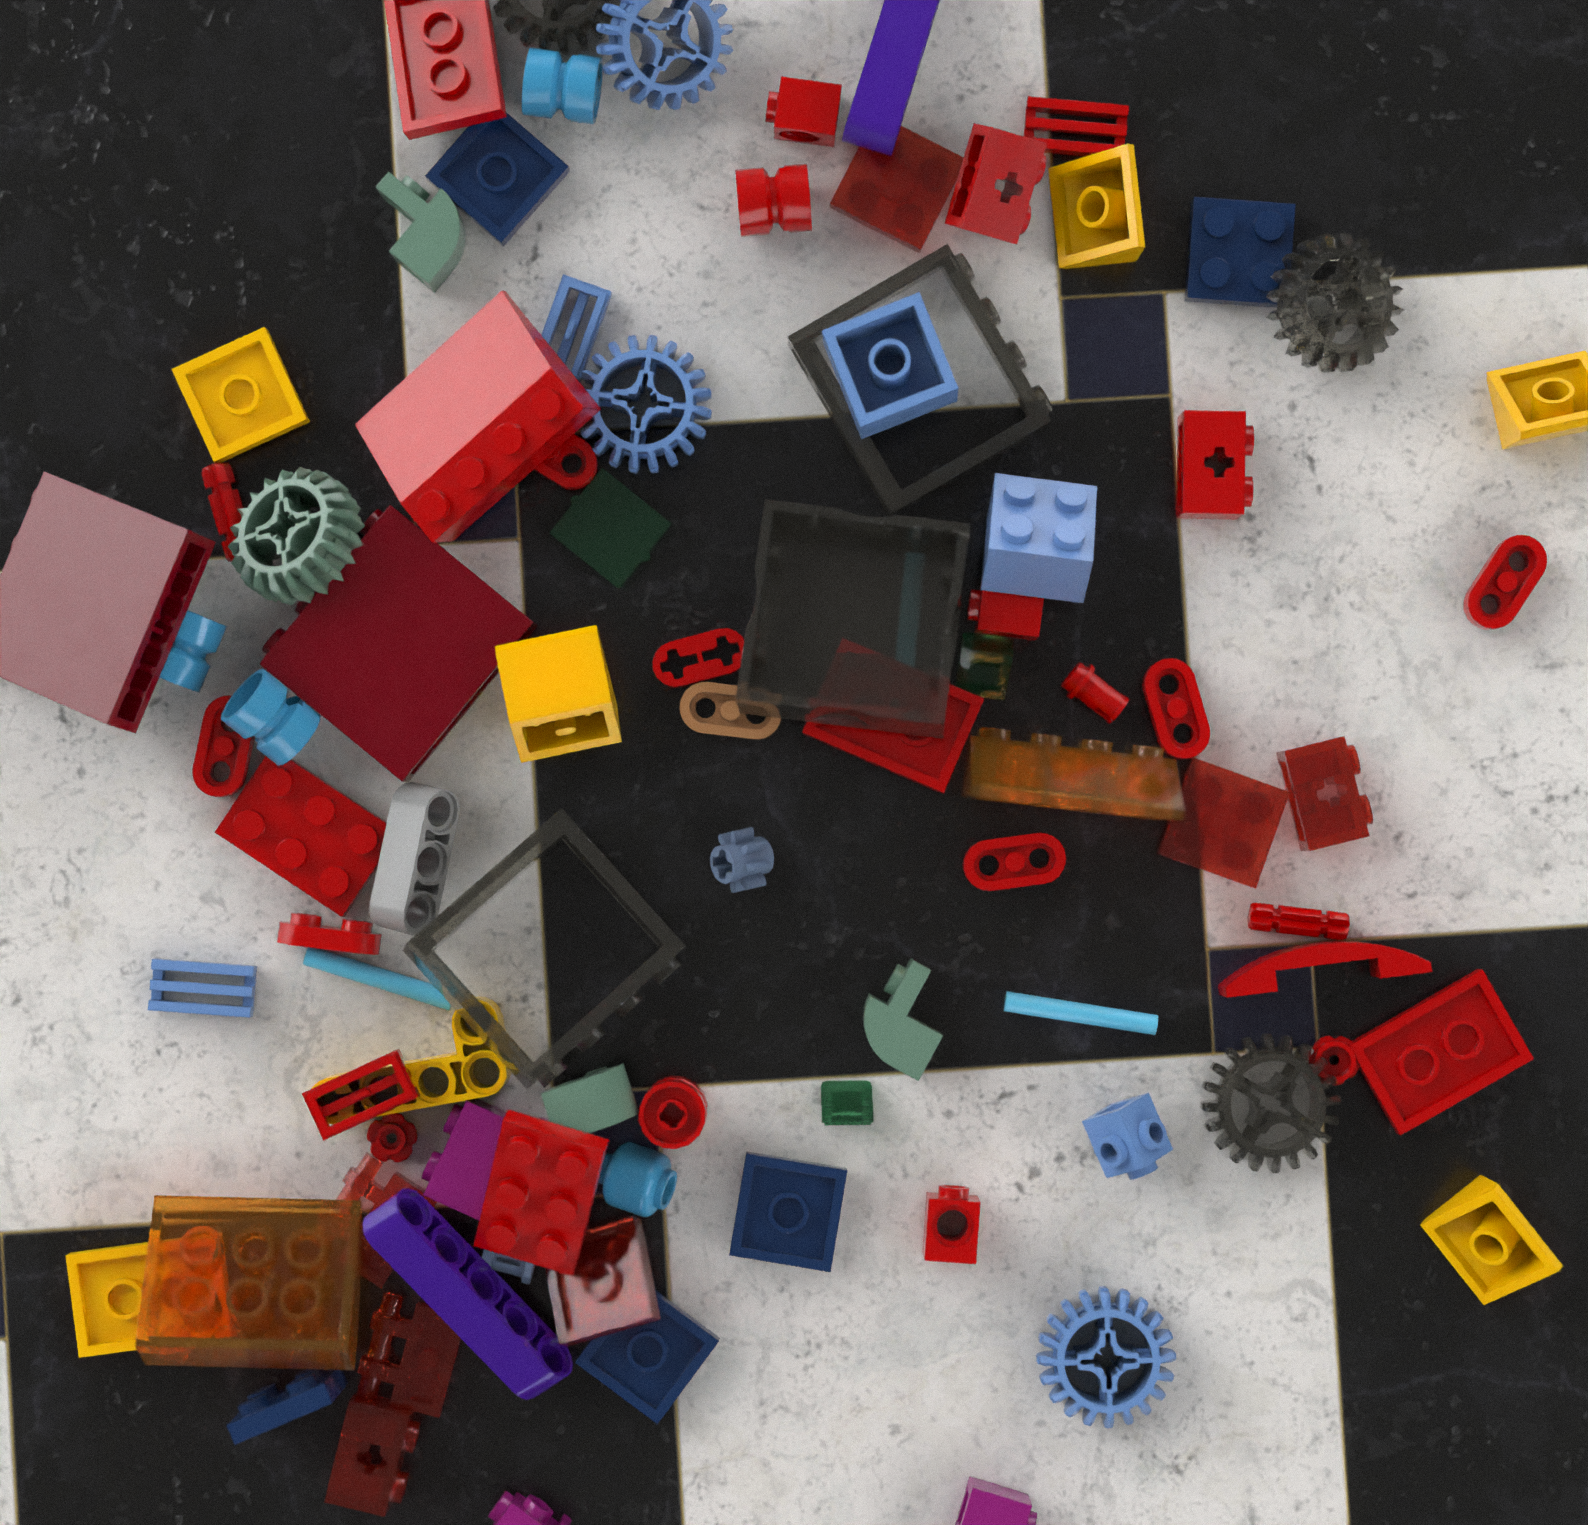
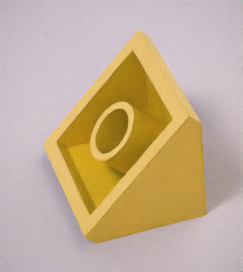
[1048,144,1145,269]
[1486,350,1588,450]
[1420,1175,1563,1305]

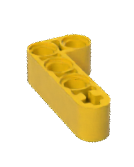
[311,997,512,1124]

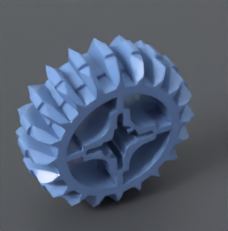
[596,0,734,110]
[580,335,712,474]
[1036,1286,1176,1428]

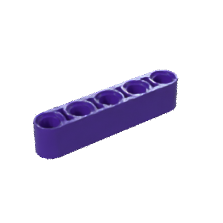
[842,0,940,156]
[362,1188,573,1400]

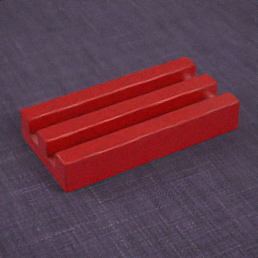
[1023,96,1129,156]
[302,1049,421,1141]

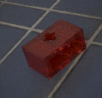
[1276,736,1373,851]
[324,1391,421,1517]

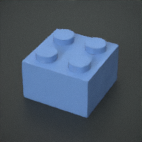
[822,292,959,439]
[981,473,1097,603]

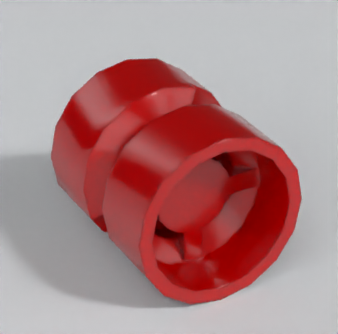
[735,164,812,237]
[639,1076,708,1149]

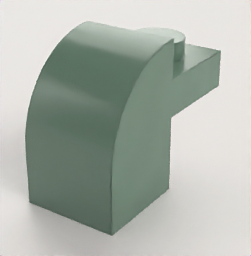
[376,171,466,293]
[863,958,943,1081]
[541,1063,639,1133]

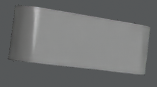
[369,782,460,937]

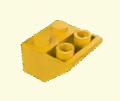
[495,625,622,763]

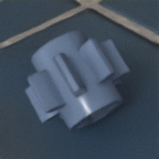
[710,827,774,893]

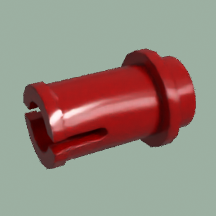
[1061,662,1129,724]

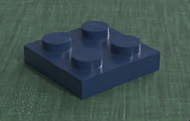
[425,112,570,247]
[1184,197,1296,309]
[729,1151,848,1272]
[575,1277,720,1424]
[227,1363,348,1445]

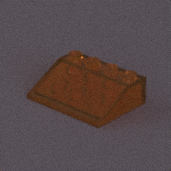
[961,727,1184,821]
[135,1195,363,1370]

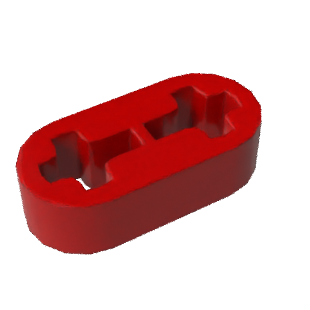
[652,628,748,688]

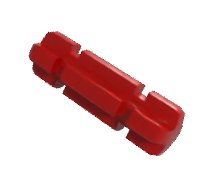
[201,462,243,562]
[1248,902,1350,940]

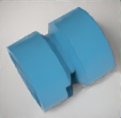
[522,48,603,125]
[159,610,227,693]
[221,668,321,766]

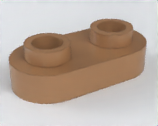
[680,682,782,740]

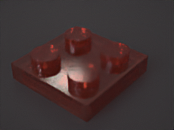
[830,126,964,253]
[1157,757,1290,889]
[545,1216,661,1346]

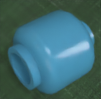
[598,1142,677,1217]

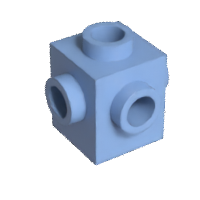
[1082,1093,1173,1180]

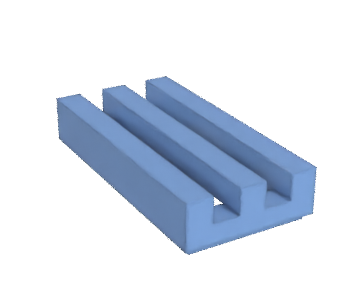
[541,274,612,382]
[148,958,257,1018]

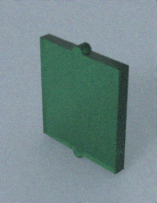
[550,468,672,589]

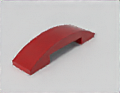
[1218,940,1432,998]

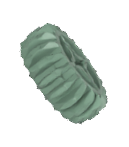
[228,466,365,606]

